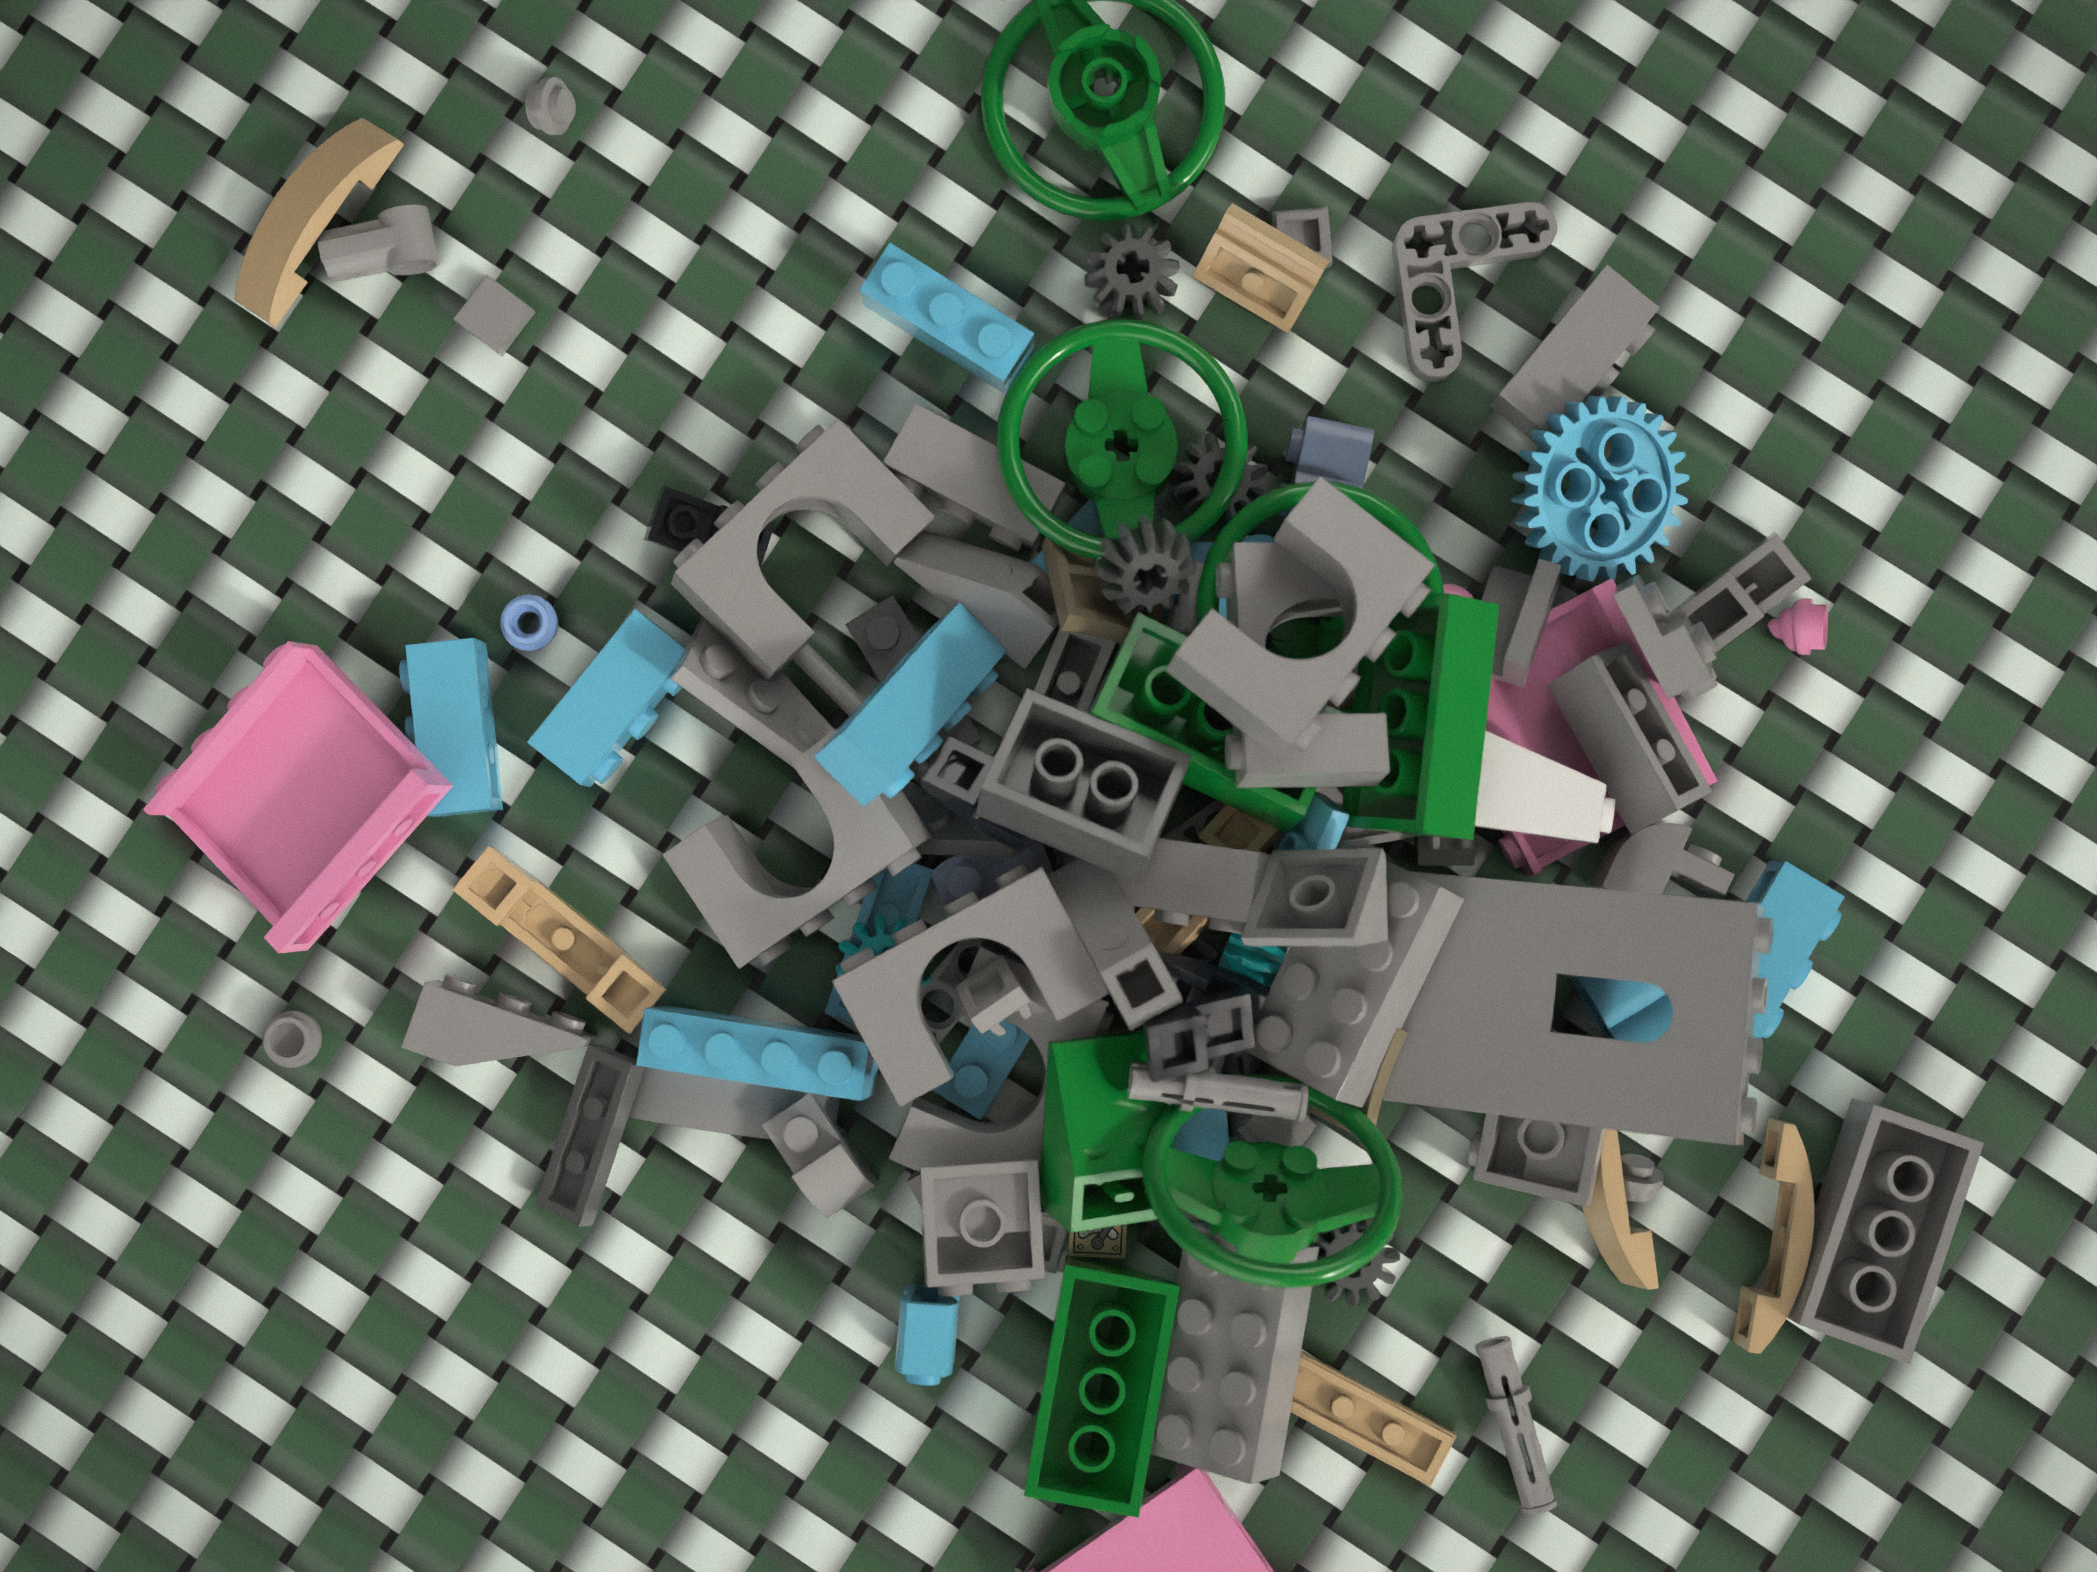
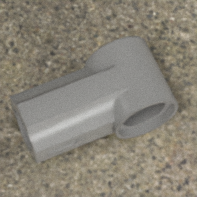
[318,204,440,283]

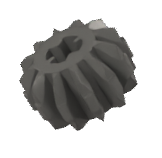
[1084,224,1180,321]
[1173,433,1268,528]
[1095,514,1196,617]
[1313,1216,1400,1307]

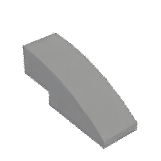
[1663,532,1811,651]

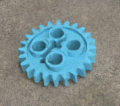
[1511,396,1690,581]

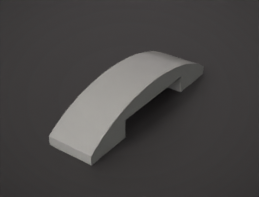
[629,1057,840,1139]

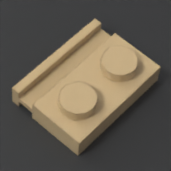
[1192,203,1330,333]

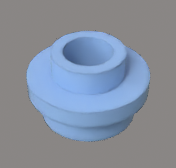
[500,595,558,651]

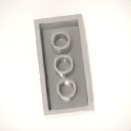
[1245,840,1465,1108]
[1787,1098,1984,1364]
[1150,1222,1319,1484]

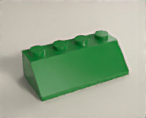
[1342,593,1499,840]
[1087,612,1345,833]
[1024,1255,1180,1518]

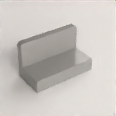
[1481,559,1561,688]

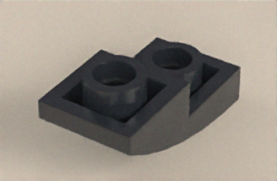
[644,486,775,568]

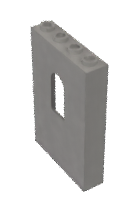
[1381,871,1774,1145]

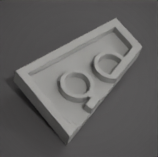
[670,616,834,768]

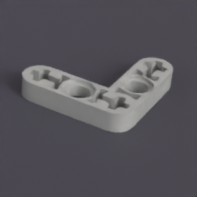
[1392,202,1557,383]

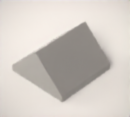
[1241,848,1388,946]

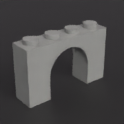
[671,418,935,681]
[1166,476,1435,760]
[1216,543,1390,788]
[663,728,933,969]
[832,863,1109,1107]
[889,940,1114,1182]

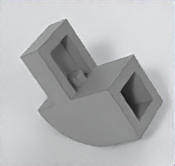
[1590,823,1735,895]
[762,1093,879,1218]

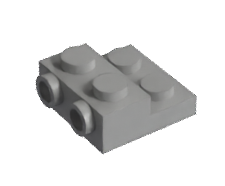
[1613,574,1717,701]
[1468,1114,1606,1207]
[920,1159,1045,1296]

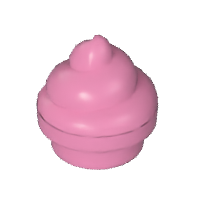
[1767,598,1828,655]

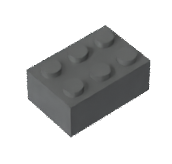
[976,688,1192,883]

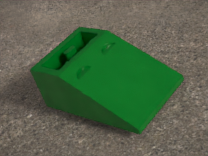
[1039,1030,1175,1233]

